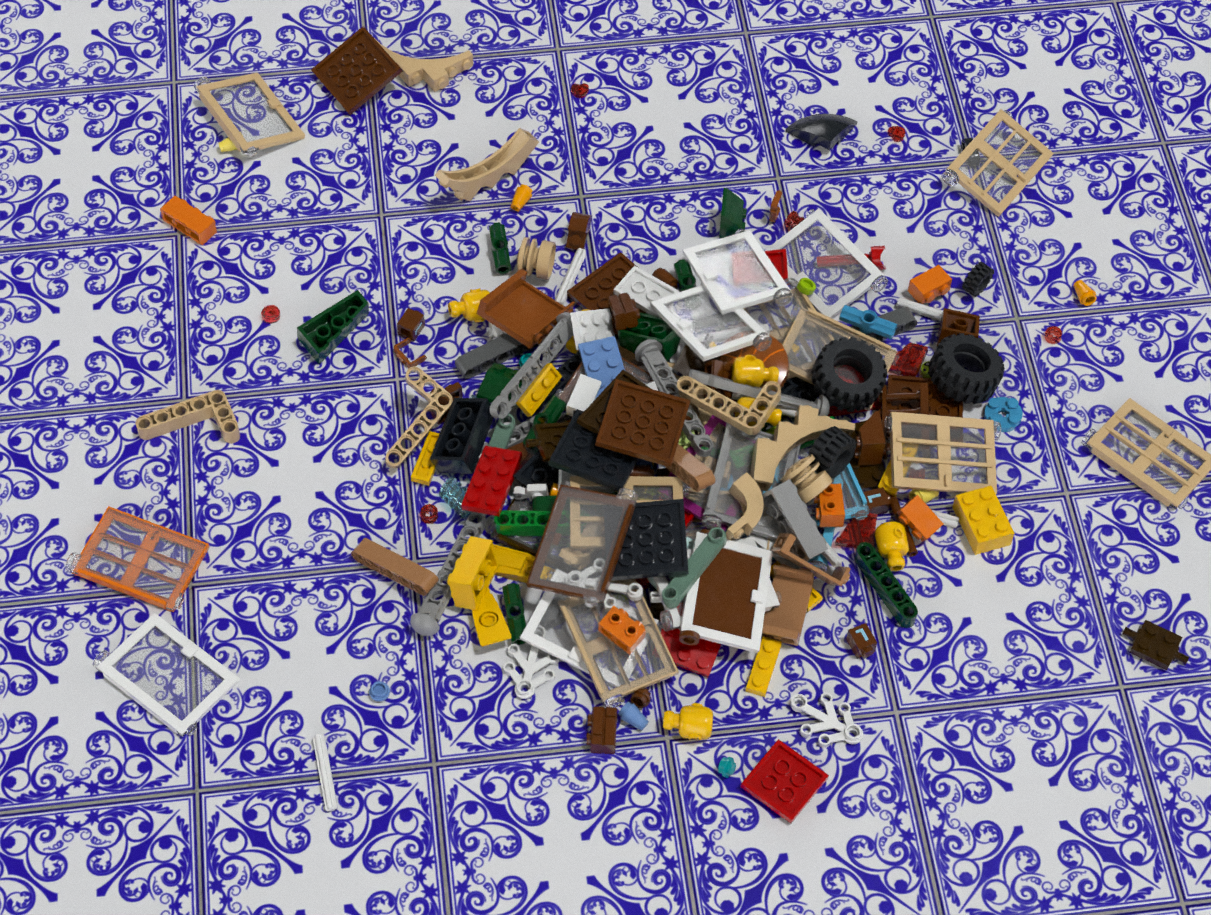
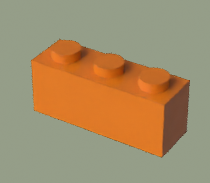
[160,195,217,246]

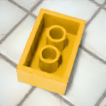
[952,485,1015,555]
[447,536,499,611]

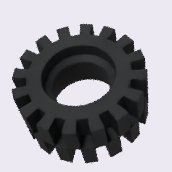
[962,261,994,297]

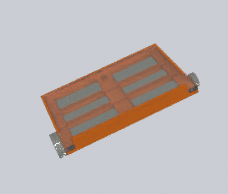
[65,506,210,613]

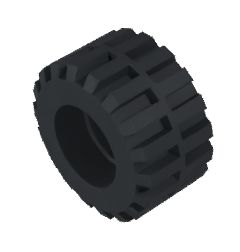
[808,426,856,478]

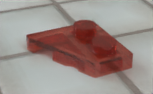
[888,342,928,377]
[835,513,877,549]

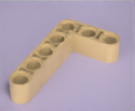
[385,366,452,469]
[677,376,781,435]
[135,390,240,444]

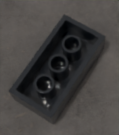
[430,398,494,474]

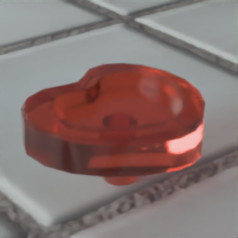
[571,83,589,98]
[888,126,905,142]

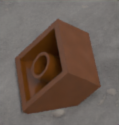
[937,308,980,346]
[853,411,886,466]

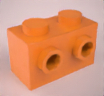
[908,265,952,304]
[813,484,845,527]
[896,495,944,541]
[598,606,646,655]

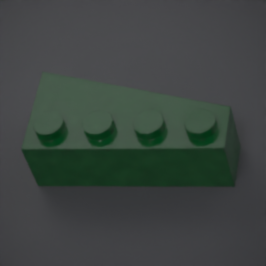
[297,290,369,365]

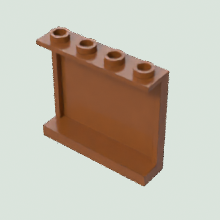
[476,269,575,349]

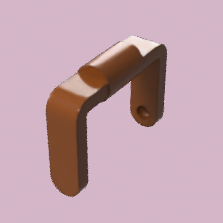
[769,190,782,222]
[394,338,427,368]

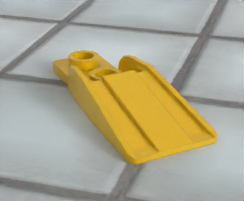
[494,544,556,583]
[472,588,512,647]

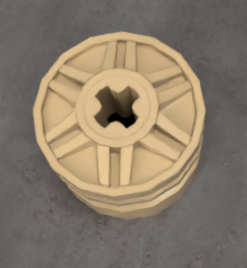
[517,237,556,280]
[780,454,833,504]

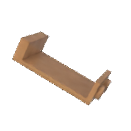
[770,533,851,586]
[761,564,814,646]

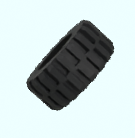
[928,333,1005,404]
[811,337,887,412]

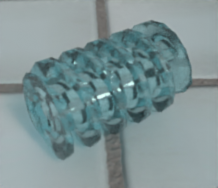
[439,477,472,519]

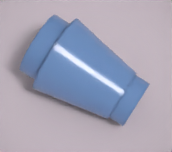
[618,701,649,731]

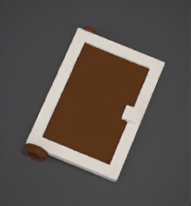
[679,529,773,653]

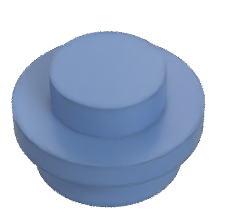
[369,681,390,702]

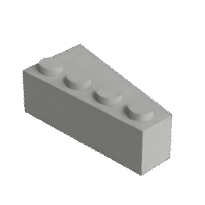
[762,479,828,561]

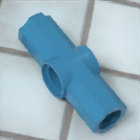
[839,305,897,339]

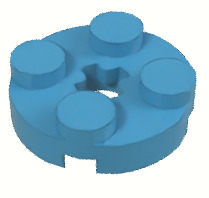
[984,397,1023,432]

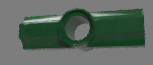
[489,222,511,275]
[674,259,702,312]
[523,395,567,449]
[502,583,527,645]

